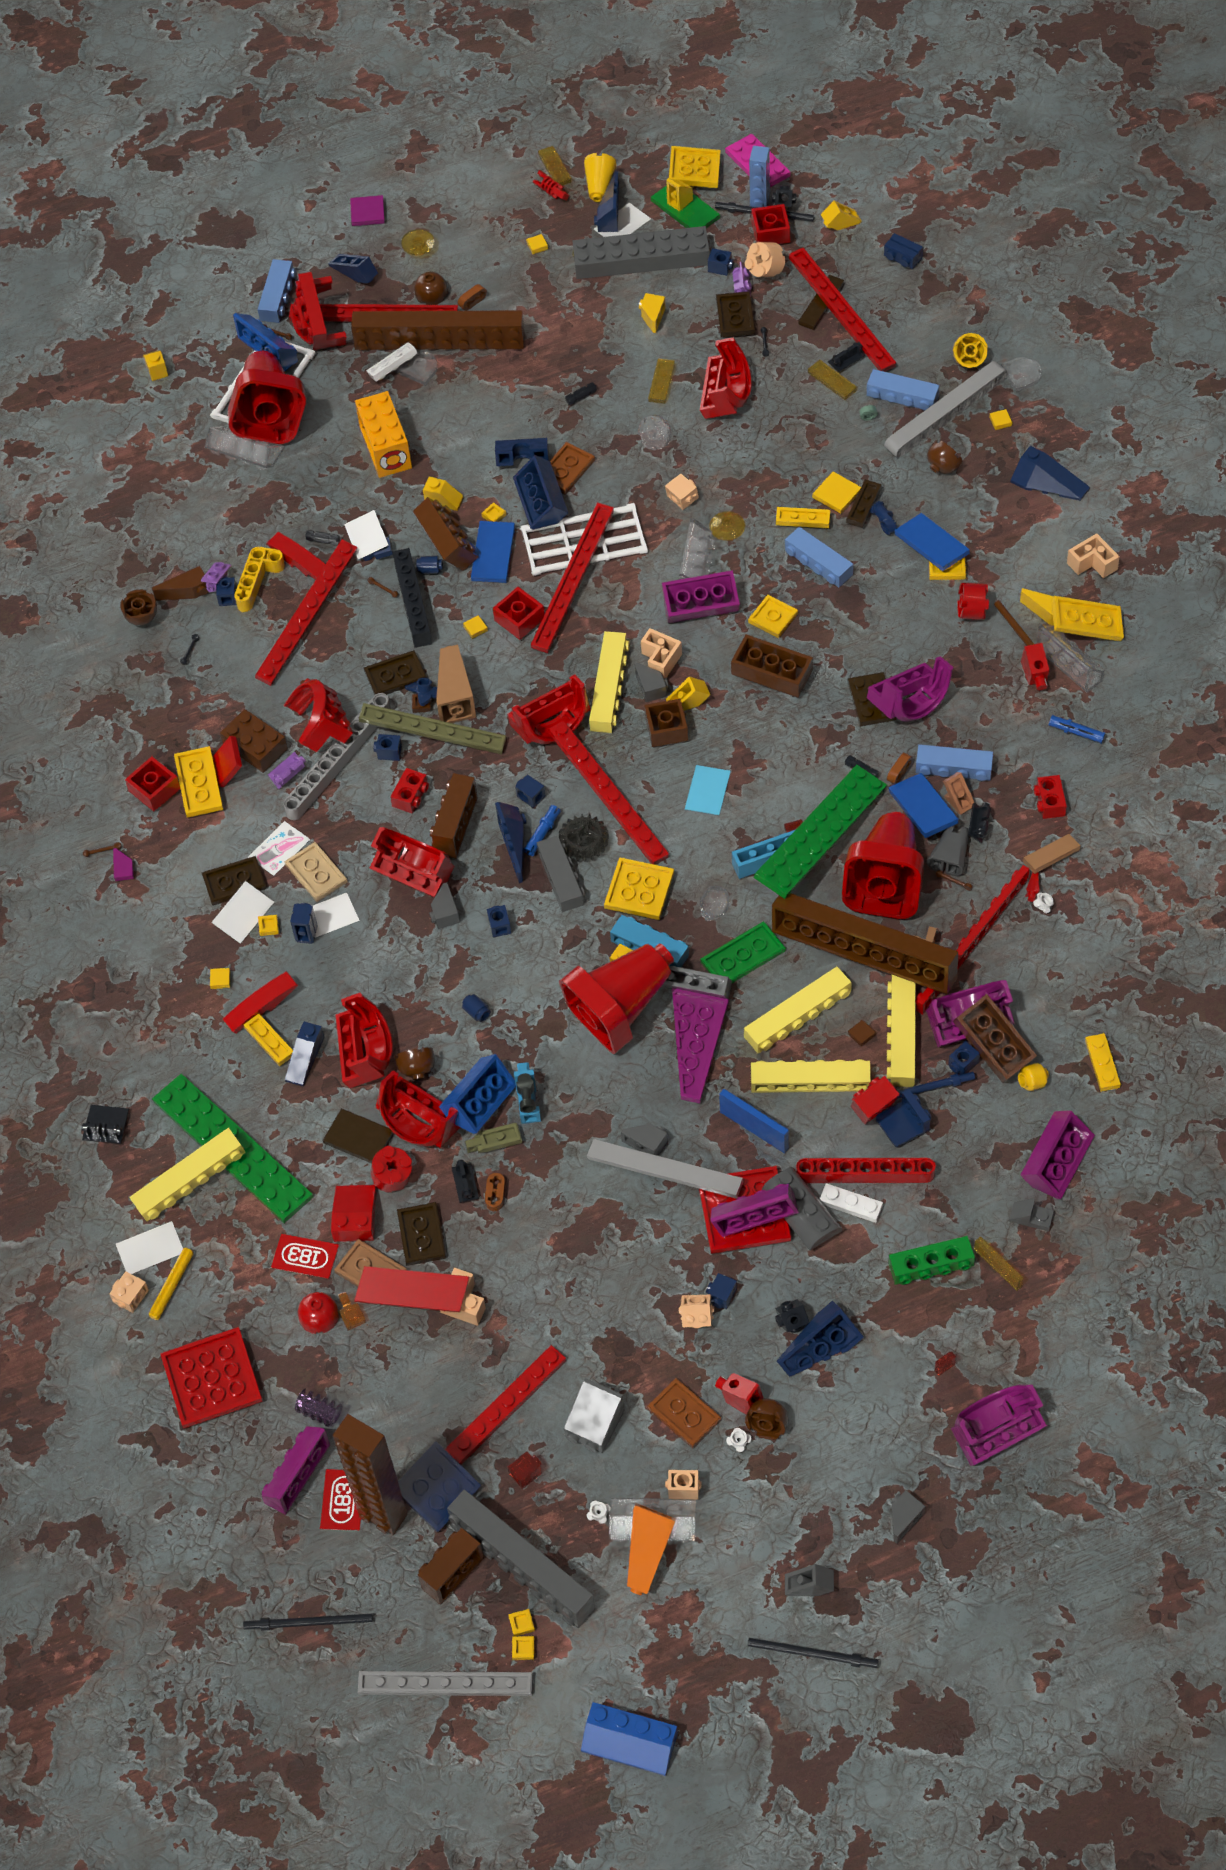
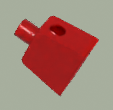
[1021,643,1049,691]
[715,1373,763,1415]

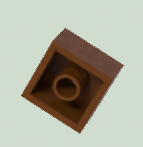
[644,698,688,747]

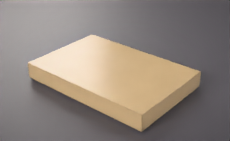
[284,842,348,902]

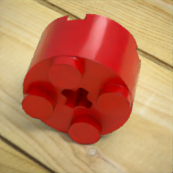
[957,583,989,620]
[371,1146,412,1193]

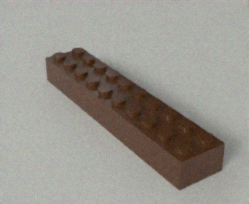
[351,310,525,350]
[772,893,958,994]
[333,1414,408,1535]

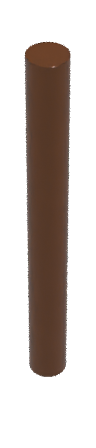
[994,600,1034,646]

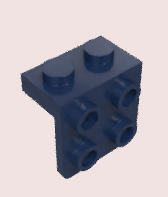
[876,1089,931,1147]

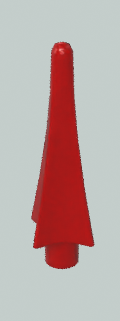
[1025,872,1040,902]

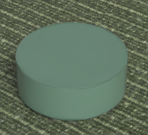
[859,405,878,421]

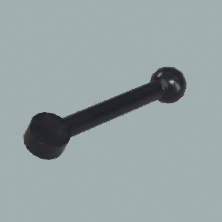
[760,327,769,357]
[180,634,199,664]

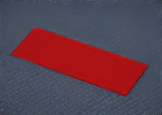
[354,1266,470,1312]

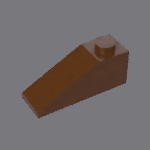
[152,566,209,601]

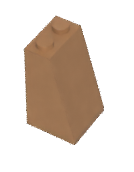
[436,645,476,723]

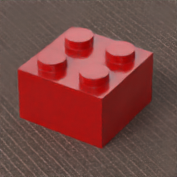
[751,204,790,244]
[493,587,545,640]
[125,756,181,812]
[850,1076,900,1125]

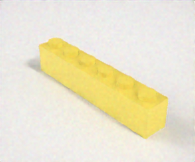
[589,631,630,733]
[744,967,851,1054]
[887,975,915,1087]
[751,1059,871,1093]
[129,1128,245,1222]

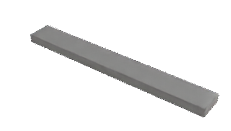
[587,1139,744,1199]
[358,1671,533,1696]

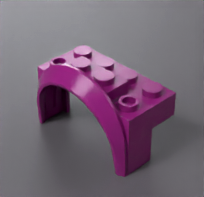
[867,656,954,722]
[926,980,1015,1048]
[951,1384,1047,1466]

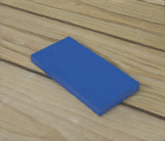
[895,513,970,571]
[471,521,515,583]
[888,773,958,838]
[719,1089,789,1154]

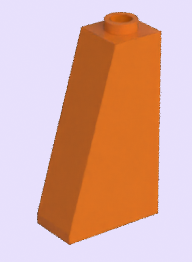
[627,1503,676,1595]

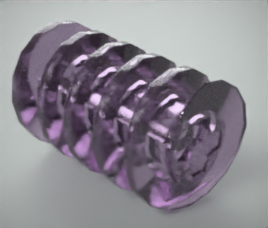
[295,1388,343,1427]

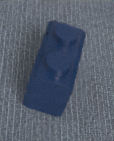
[884,233,924,269]
[290,903,318,944]

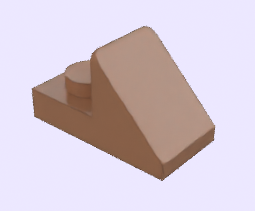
[943,772,975,815]

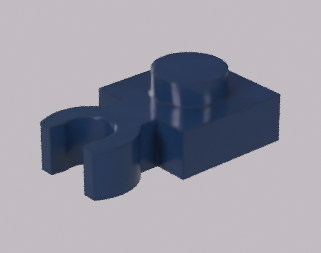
[363,537,393,561]

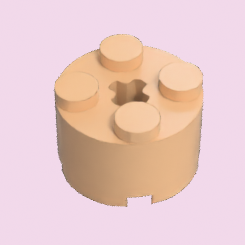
[745,242,785,277]

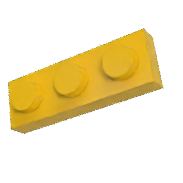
[776,507,830,528]
[244,1014,293,1067]
[1085,1033,1121,1091]

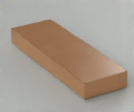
[1023,834,1081,874]

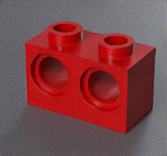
[390,768,429,813]
[1034,775,1067,819]

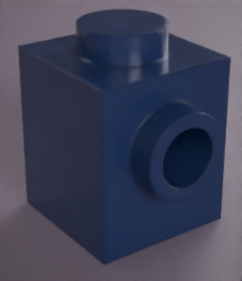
[216,577,237,606]
[706,1273,737,1310]

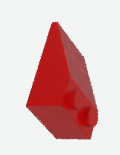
[331,1185,376,1242]

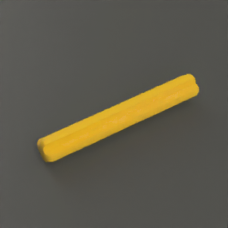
[149,1248,193,1320]

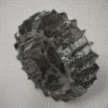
[559,814,609,862]

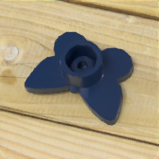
[405,678,437,706]

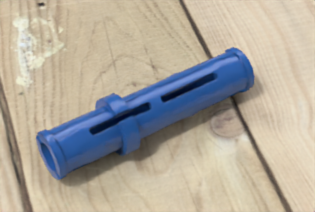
[1048,715,1105,744]
[523,805,561,856]

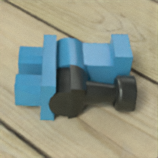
[514,1062,541,1124]

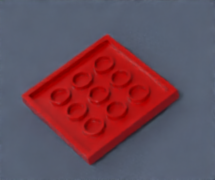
[699,1166,791,1254]
[160,1327,263,1429]

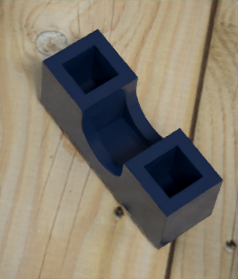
[495,438,549,466]

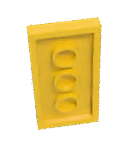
[1051,596,1124,641]
[174,746,223,818]

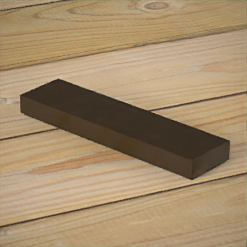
[798,274,844,330]

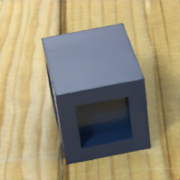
[708,248,734,276]
[373,734,402,761]
[515,774,545,808]
[487,905,511,938]
[948,1041,980,1075]

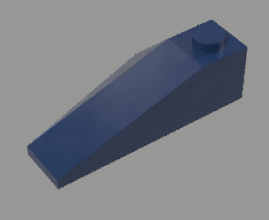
[594,171,619,232]
[1010,446,1090,501]
[495,802,527,883]
[777,1300,864,1377]

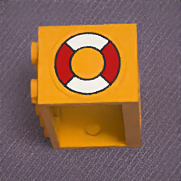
[355,391,412,478]

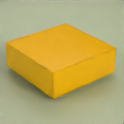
[526,234,548,254]
[989,409,1012,430]
[481,503,507,522]
[463,615,488,639]
[258,915,279,936]
[210,968,230,989]
[508,1609,535,1637]
[512,1636,535,1660]

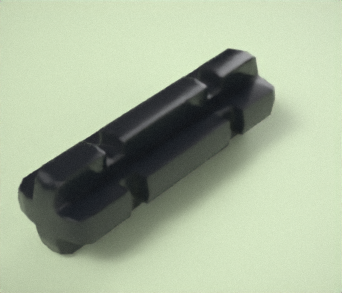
[565,382,597,405]
[305,530,340,545]
[845,755,879,778]

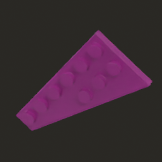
[672,988,729,1104]

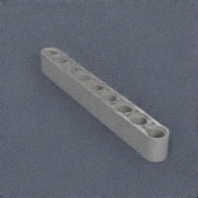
[884,361,1008,458]
[283,693,391,820]

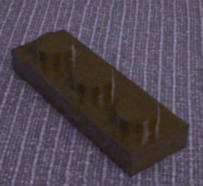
[846,479,882,528]

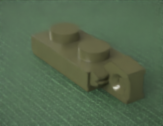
[465,1123,522,1153]

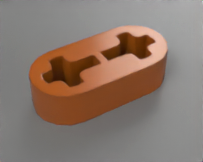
[457,284,487,311]
[887,752,913,784]
[485,1173,505,1211]

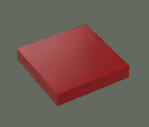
[212,735,242,787]

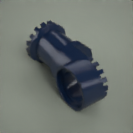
[870,501,897,535]

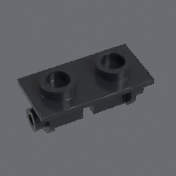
[828,342,865,372]
[968,803,991,843]
[451,1160,479,1203]

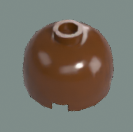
[414,272,448,305]
[927,440,963,474]
[120,589,157,626]
[395,1047,435,1080]
[745,1398,788,1440]

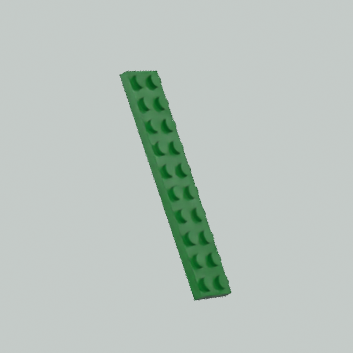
[754,765,887,899]
[152,1074,313,1223]

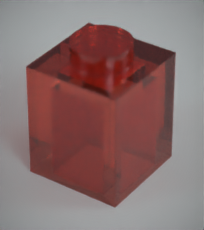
[508,1451,542,1489]

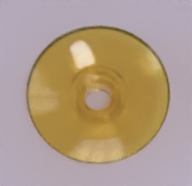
[401,229,435,255]
[709,511,745,541]

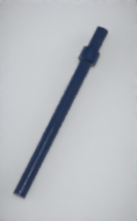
[897,1072,975,1098]

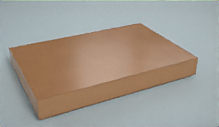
[334,1239,407,1287]

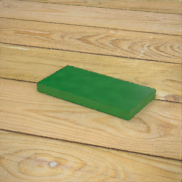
[651,185,720,228]
[700,921,786,983]

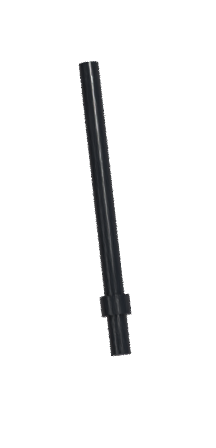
[715,202,814,222]
[243,1613,373,1631]
[748,1638,878,1668]

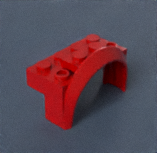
[291,272,347,350]
[700,337,752,419]
[507,674,591,744]
[284,678,353,752]
[369,827,455,898]
[336,993,393,1088]
[375,1070,461,1148]

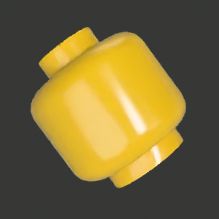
[1018,1063,1049,1091]

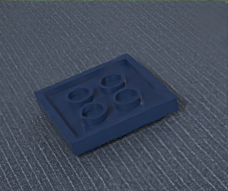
[398,1441,481,1532]

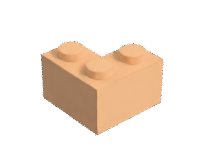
[1067,533,1120,578]
[641,628,682,679]
[440,1268,486,1326]

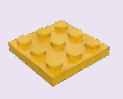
[669,146,720,188]
[604,857,674,920]

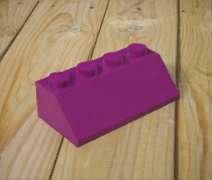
[662,570,740,623]
[1020,1111,1095,1199]
[710,1184,799,1237]
[262,1426,330,1515]

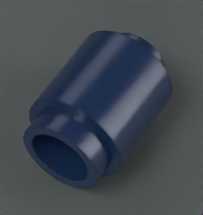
[416,556,443,574]
[462,994,491,1022]

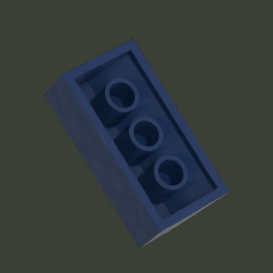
[513,455,568,530]

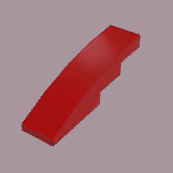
[266,532,325,580]
[223,971,298,1034]

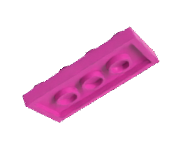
[725,134,791,187]

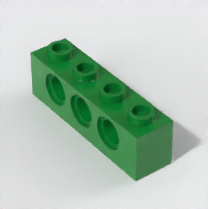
[888,1236,975,1285]

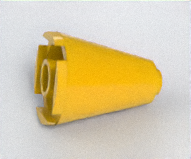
[584,153,617,202]

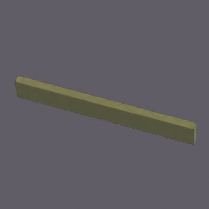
[359,703,506,754]

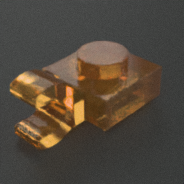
[338,1291,366,1331]

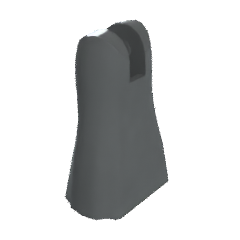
[927,825,969,876]

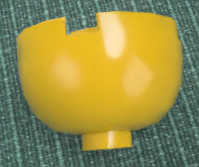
[953,333,988,368]

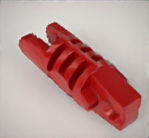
[532,170,569,201]

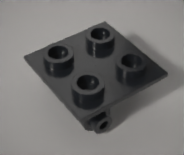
[82,1105,129,1144]

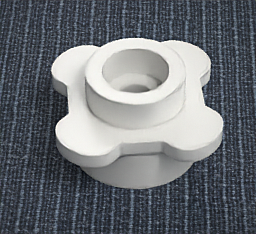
[1033,893,1054,913]
[726,1428,751,1452]
[587,1501,611,1524]

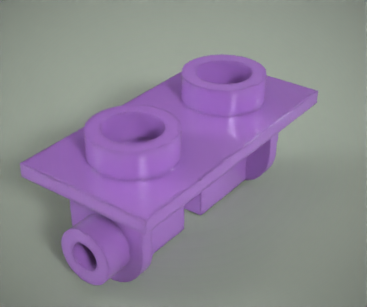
[732,262,752,297]
[201,562,231,592]
[268,752,306,789]

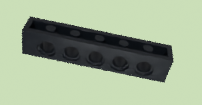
[392,548,432,648]

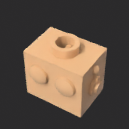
[665,474,699,510]
[110,1271,149,1313]
[679,1294,714,1328]
[665,1470,702,1500]

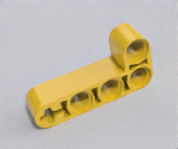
[235,547,285,612]

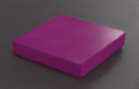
[350,195,385,226]

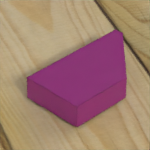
[113,848,134,881]

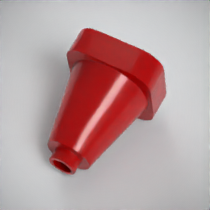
[228,351,306,444]
[842,812,924,919]
[559,943,674,1054]

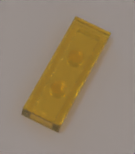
[538,146,571,185]
[648,359,675,404]
[808,360,857,400]
[974,1237,1023,1291]

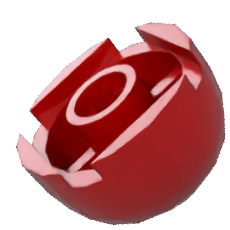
[298,1292,339,1334]

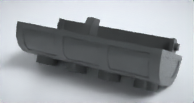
[762,1167,842,1250]

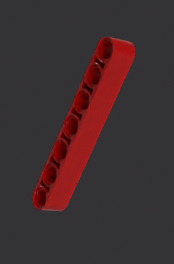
[796,1158,936,1183]

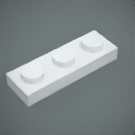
[366,342,417,381]
[819,1183,883,1223]

